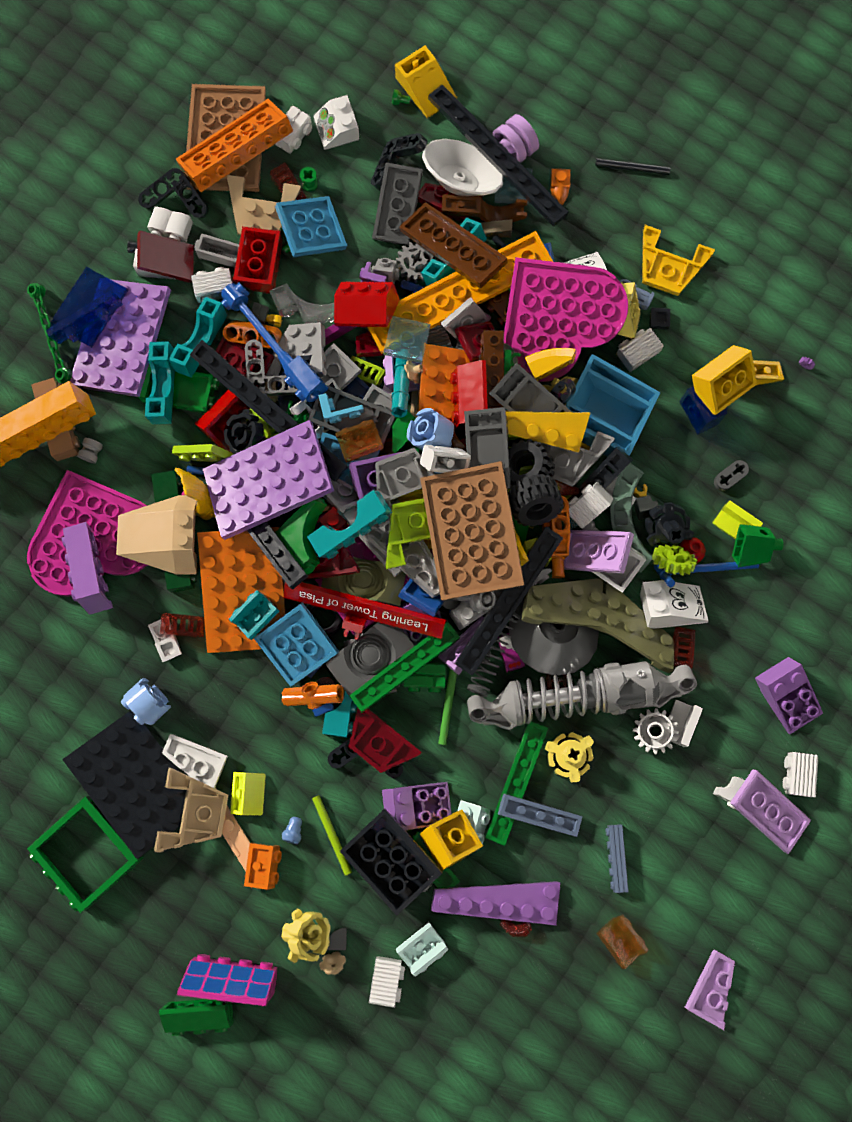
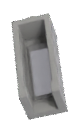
[195,234,239,268]

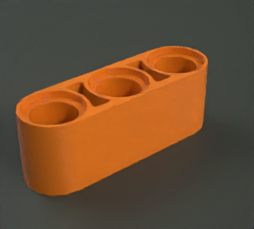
[223,320,282,348]

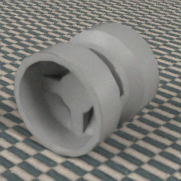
[77,438,103,464]

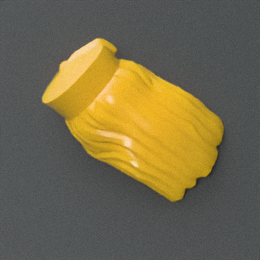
[174,468,216,520]

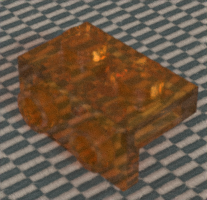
[335,419,384,463]
[597,915,648,969]

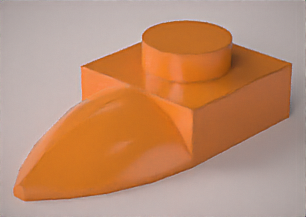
[551,169,570,205]

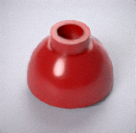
[678,537,706,564]

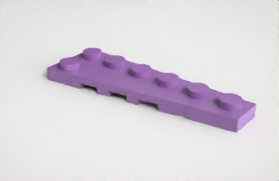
[431,881,560,925]

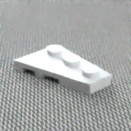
[162,734,228,788]

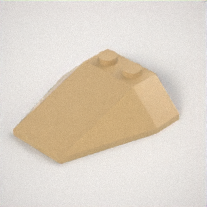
[116,495,199,575]

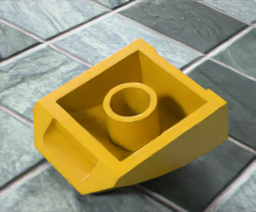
[525,348,577,381]

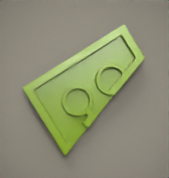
[172,444,234,462]

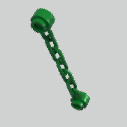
[27,283,72,384]

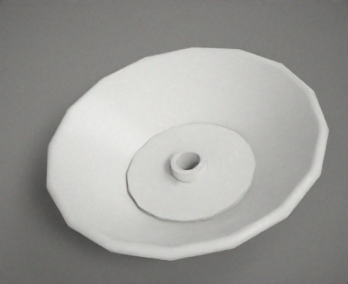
[422,139,504,196]

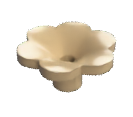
[404,360,423,384]
[320,952,346,975]

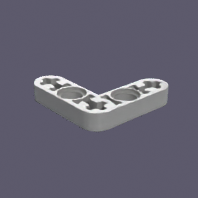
[245,339,298,396]

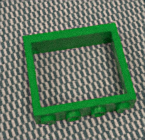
[27,796,144,913]

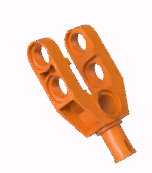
[542,495,570,578]

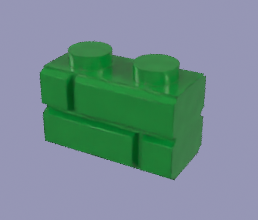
[404,663,446,693]

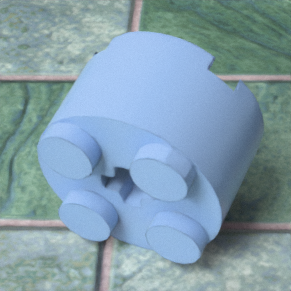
[407,408,454,451]
[121,678,171,725]

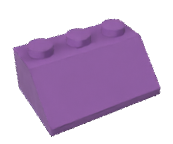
[349,452,419,500]

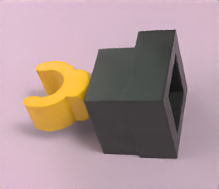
[249,302,282,327]
[634,484,658,520]

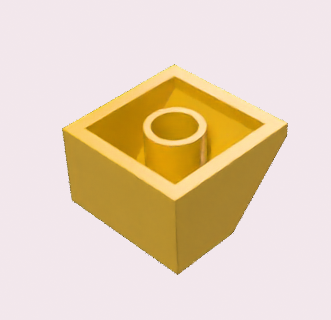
[420,809,483,871]

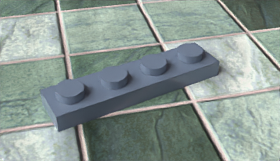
[498,794,583,837]

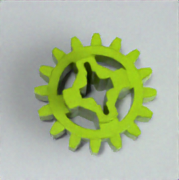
[652,544,697,576]

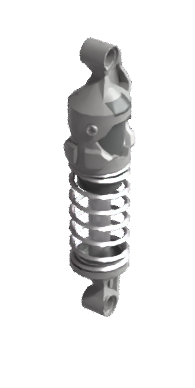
[467,661,697,730]

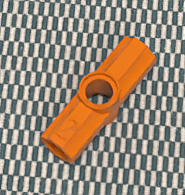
[281,682,344,709]

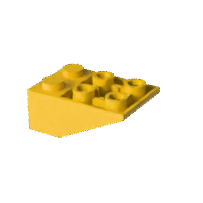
[395,45,457,118]

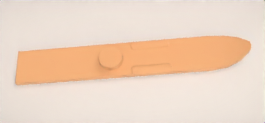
[215,787,251,871]

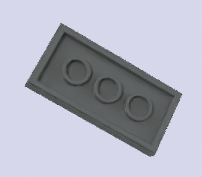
[372,163,423,246]

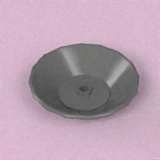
[508,598,599,676]

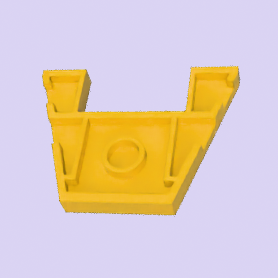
[642,225,715,296]

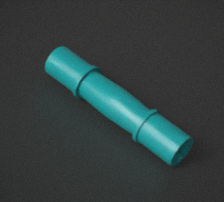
[391,349,411,418]

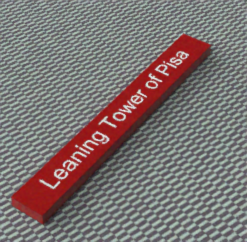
[283,582,446,639]

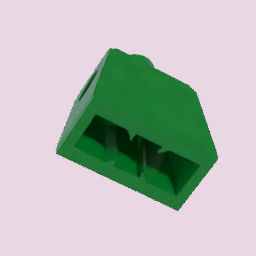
[732,524,784,567]

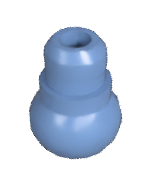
[282,817,302,844]

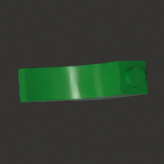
[275,498,328,575]

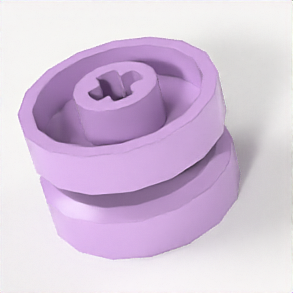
[493,114,539,163]

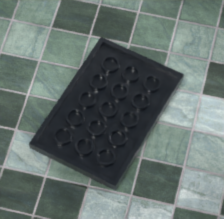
[62,710,187,860]

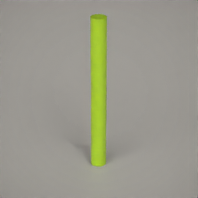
[312,795,352,876]

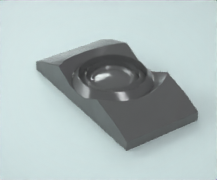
[489,362,573,447]
[308,385,395,450]
[464,407,511,489]
[325,622,414,695]

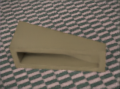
[481,220,512,237]

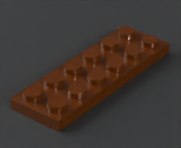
[399,202,508,288]

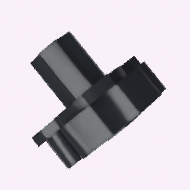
[224,409,268,454]
[645,502,694,546]

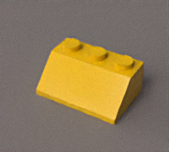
[692,345,757,415]

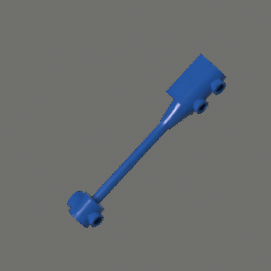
[221,282,329,402]

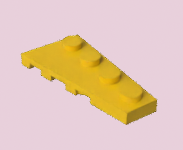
[506,411,590,452]

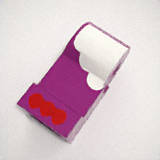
[497,633,525,673]

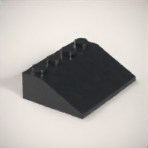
[340,808,443,916]

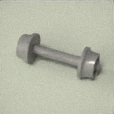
[442,591,496,613]

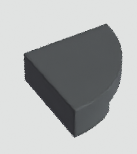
[327,927,347,950]

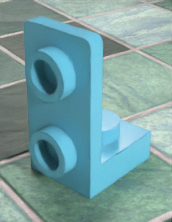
[318,393,365,423]

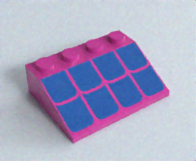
[177,954,278,1006]

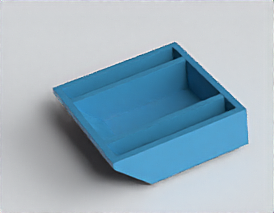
[565,354,660,457]

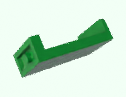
[138,364,219,413]

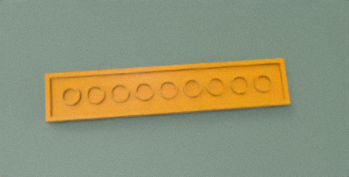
[367,231,553,354]

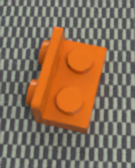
[244,843,282,890]

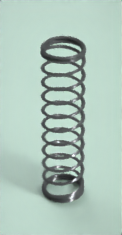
[467,612,520,697]

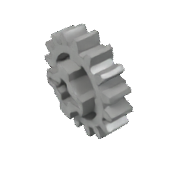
[396,242,436,283]

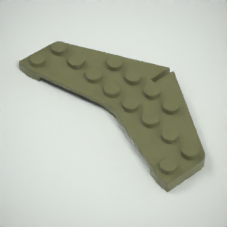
[521,578,674,673]

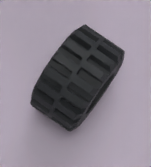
[508,439,555,487]
[508,474,564,527]

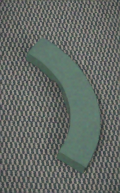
[610,463,653,572]

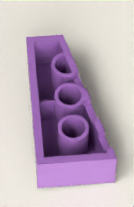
[62,522,113,615]

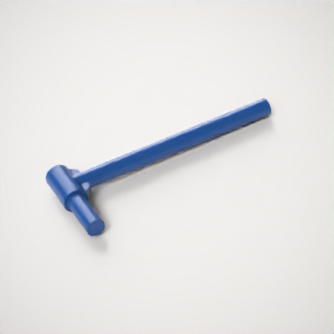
[654,562,759,587]

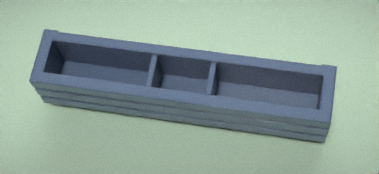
[605,824,628,893]

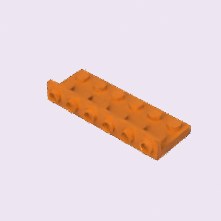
[176,99,293,192]

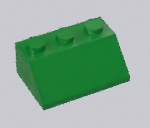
[159,999,233,1036]

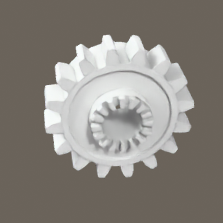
[633,708,679,755]

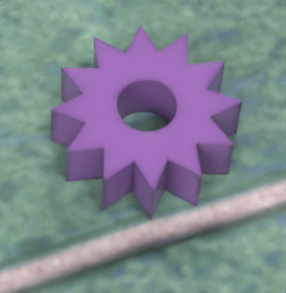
[799,357,815,370]

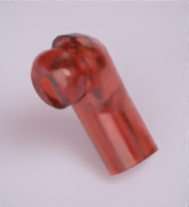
[499,919,532,937]

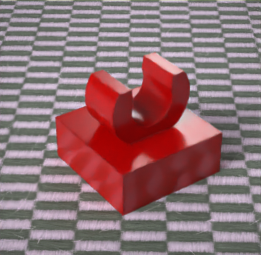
[342,614,367,640]

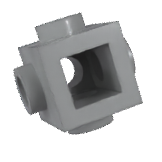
[371,258,400,284]

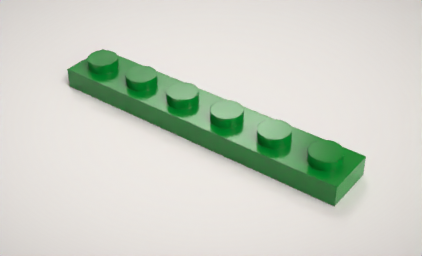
[349,622,460,713]
[485,721,548,846]

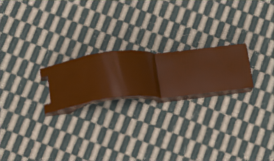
[442,195,527,222]

